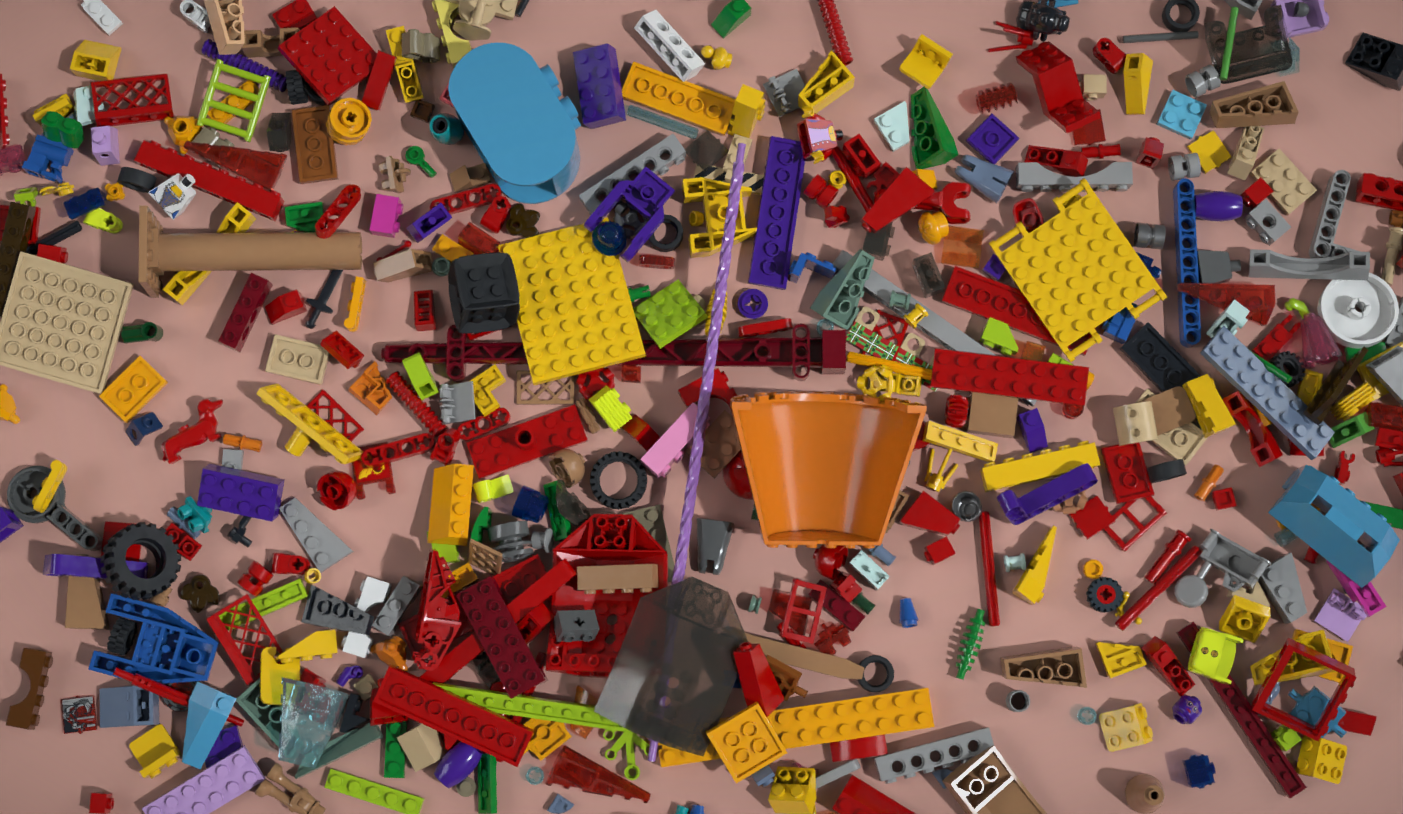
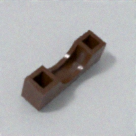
[6,648,53,730]

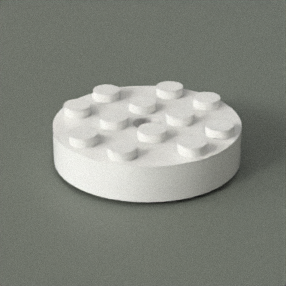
[1317,273,1399,349]

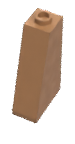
[65,554,110,630]

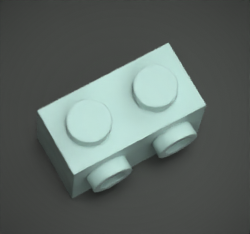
[1206,299,1250,338]

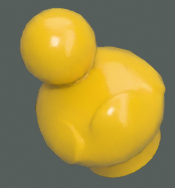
[701,45,732,70]

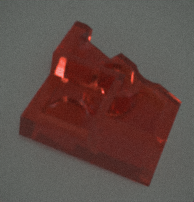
[769,589,811,635]

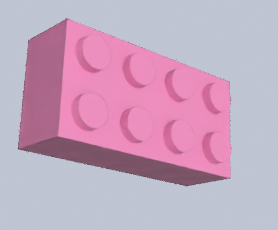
[641,402,711,479]

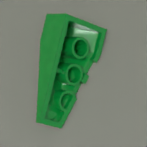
[911,87,959,169]

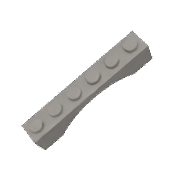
[1016,162,1133,192]
[1249,249,1370,280]

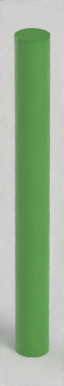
[1220,7,1239,80]

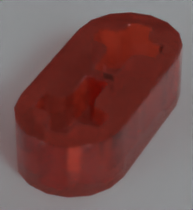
[639,255,675,269]

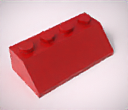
[832,775,916,814]

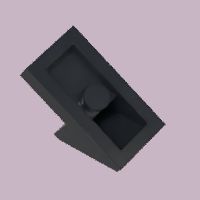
[339,693,370,733]

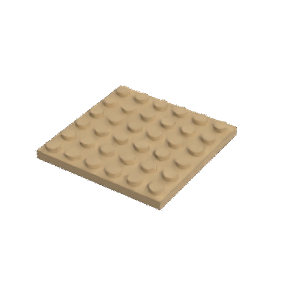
[0,251,134,394]

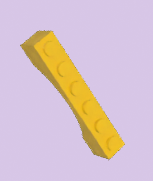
[163,202,256,306]

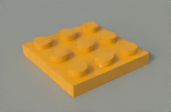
[706,702,787,784]

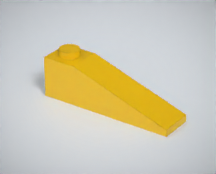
[1012,525,1057,605]
[1250,629,1336,686]

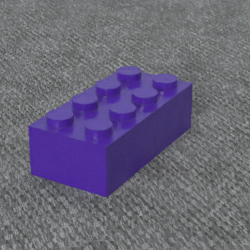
[573,43,626,129]
[197,464,284,522]

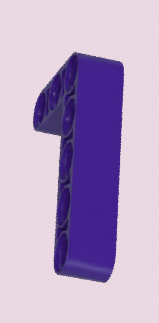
[997,463,1098,525]
[43,554,149,579]

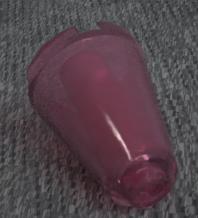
[1300,313,1343,368]

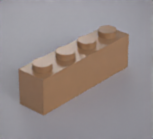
[577,564,658,594]

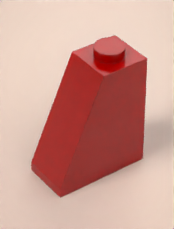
[899,491,961,536]

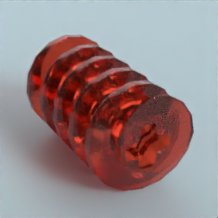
[976,82,1018,115]

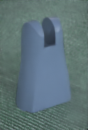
[955,155,1014,204]

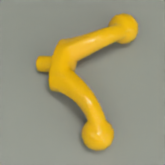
[1115,591,1142,625]

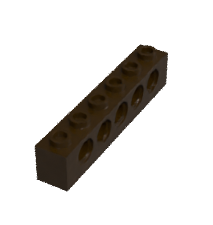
[0,202,36,317]

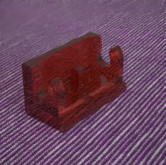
[458,222,500,255]

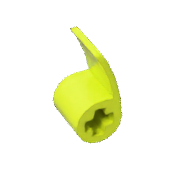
[473,474,514,503]

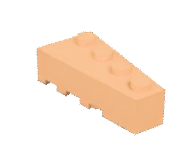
[204,0,245,55]

